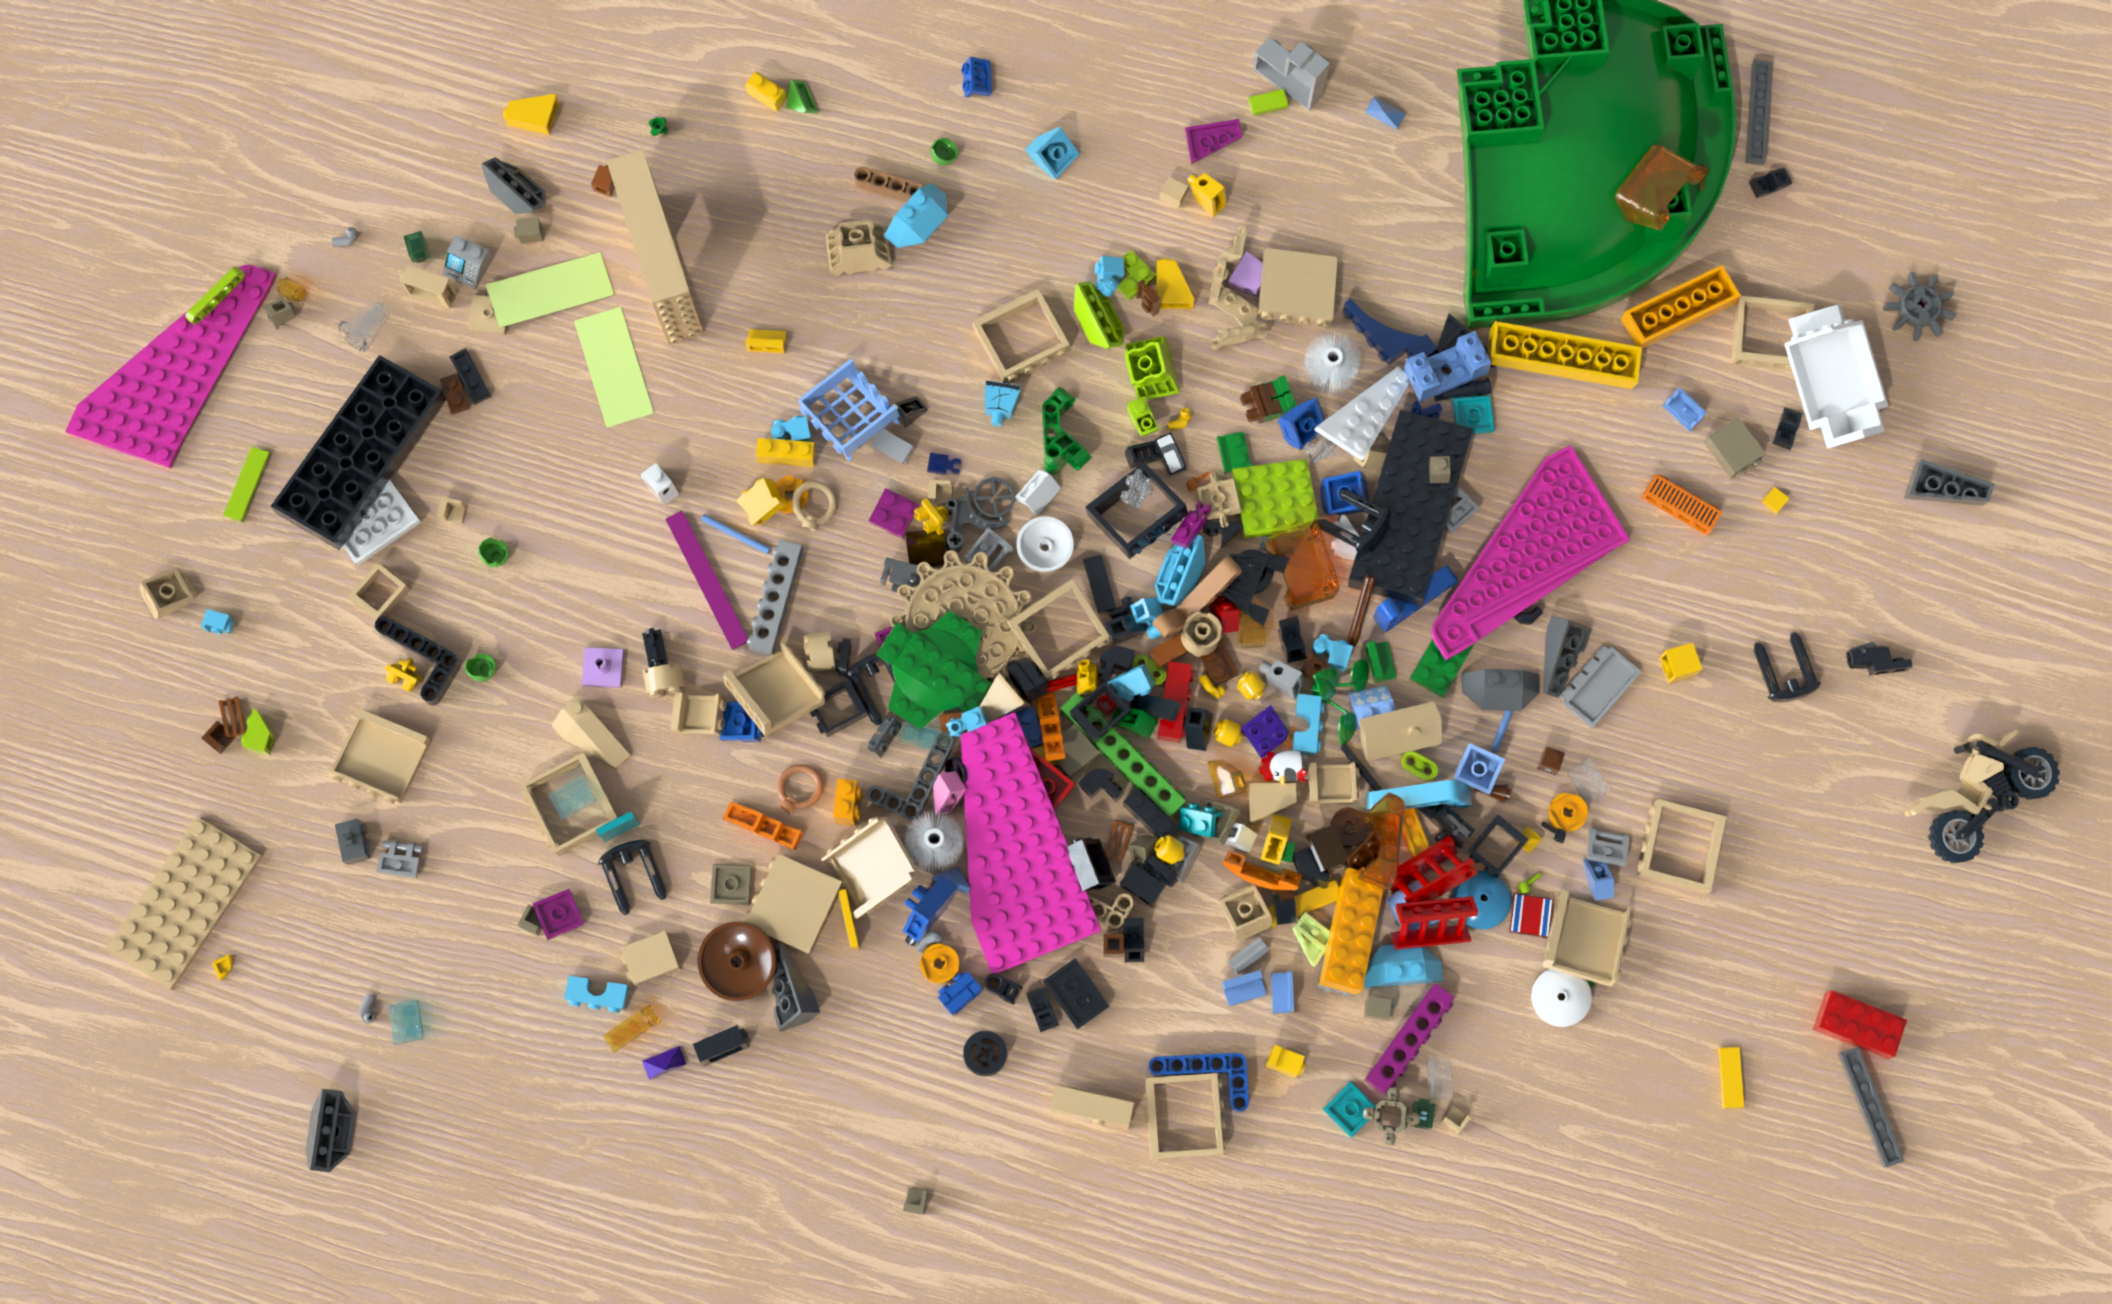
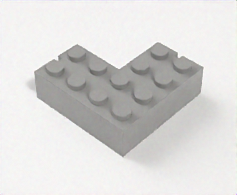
[1253,37,1330,111]

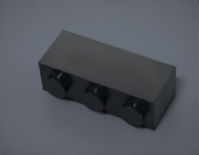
[1123,788,1179,839]

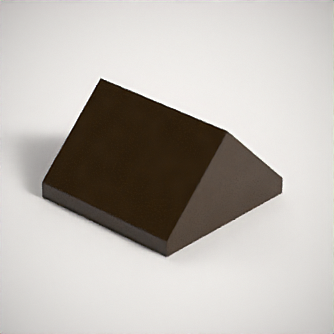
[905,528,946,567]
[1306,825,1348,872]

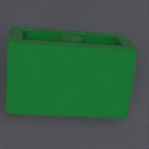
[1365,641,1396,683]

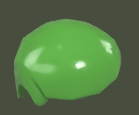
[930,138,958,166]
[478,537,509,567]
[465,653,497,682]

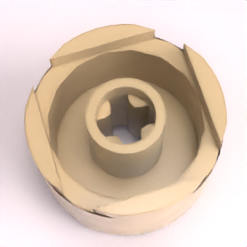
[1181,612,1222,657]
[803,631,835,672]
[643,663,685,698]

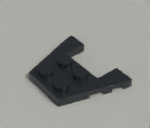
[1221,553,1290,627]

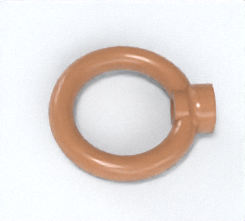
[777,765,823,814]

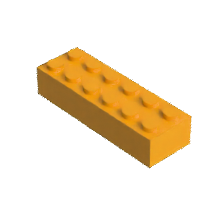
[1621,265,1741,349]
[1318,867,1386,995]

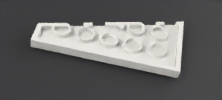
[1314,367,1410,461]

